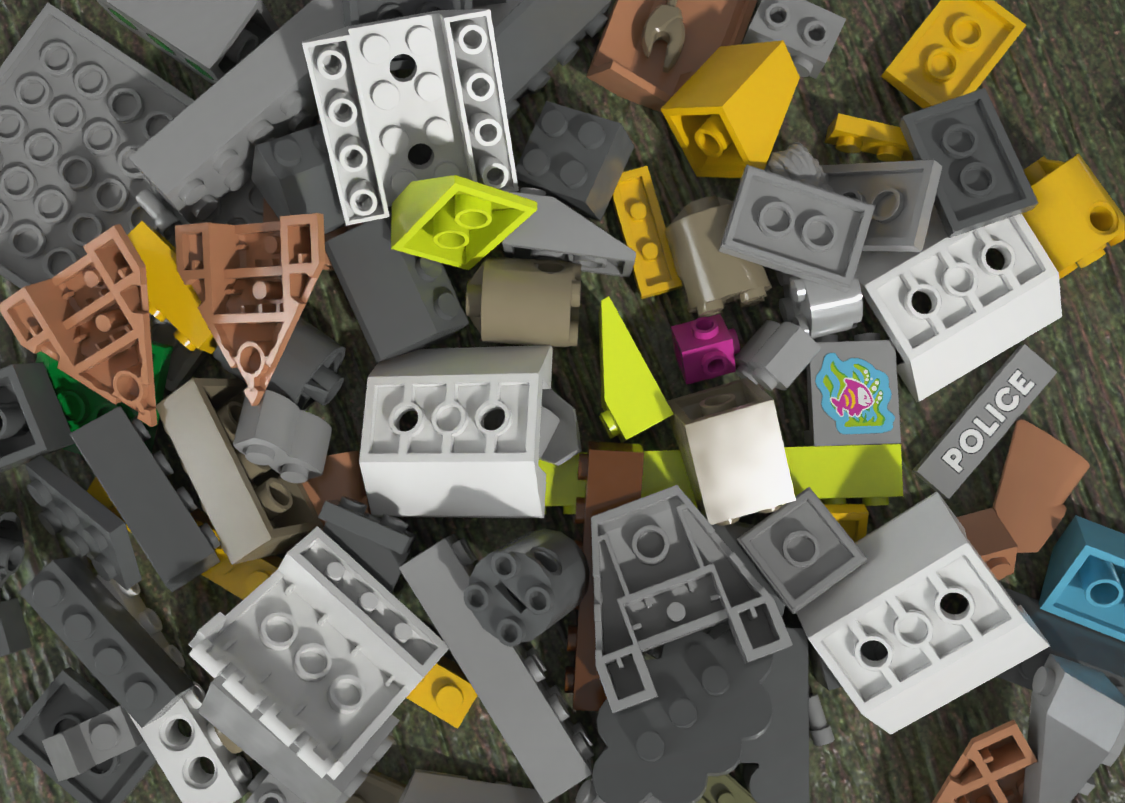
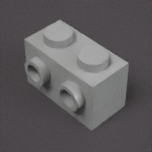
[742,0,846,79]

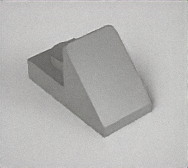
[42,705,143,782]

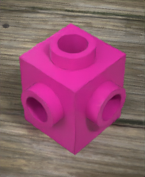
[671,314,740,385]

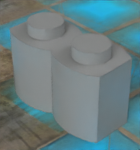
[735,320,821,391]
[233,390,332,484]

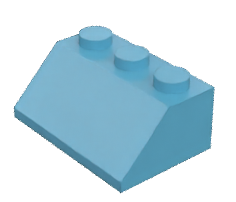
[1038,515,1125,642]

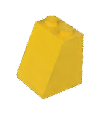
[661,40,800,178]

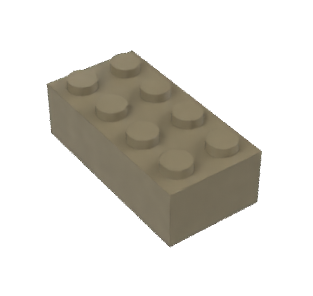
[156,378,324,565]

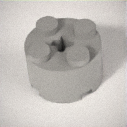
[775,270,863,339]

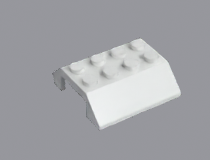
[188,526,449,780]

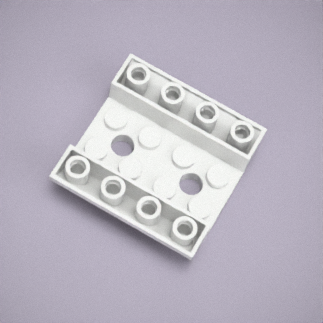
[302,9,519,226]
[854,205,1062,402]
[359,345,553,518]
[796,492,1050,735]

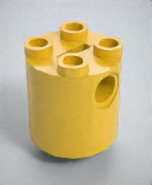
[1021,153,1125,279]

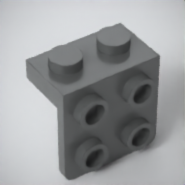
[318,496,417,594]

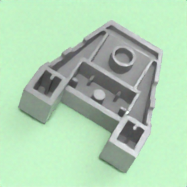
[591,485,793,713]

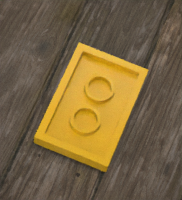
[881,0,1027,109]

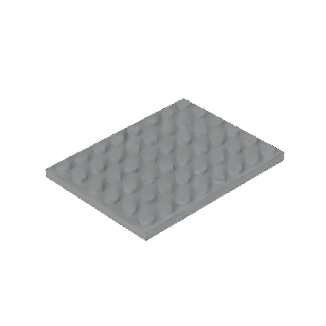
[0,2,264,393]

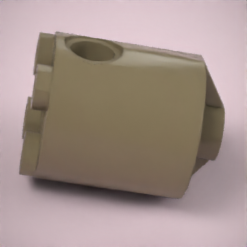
[665,196,772,318]
[466,256,582,347]

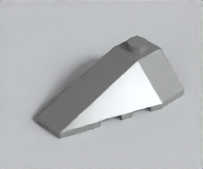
[1022,654,1125,803]

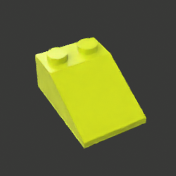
[391,175,537,270]
[598,296,673,443]

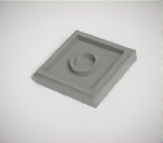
[737,487,867,615]

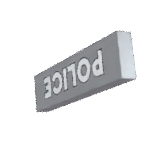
[912,344,1057,499]

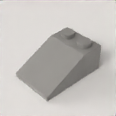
[502,188,636,278]

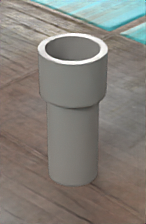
[136,189,182,236]
[809,693,835,746]

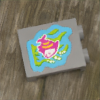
[804,333,901,447]

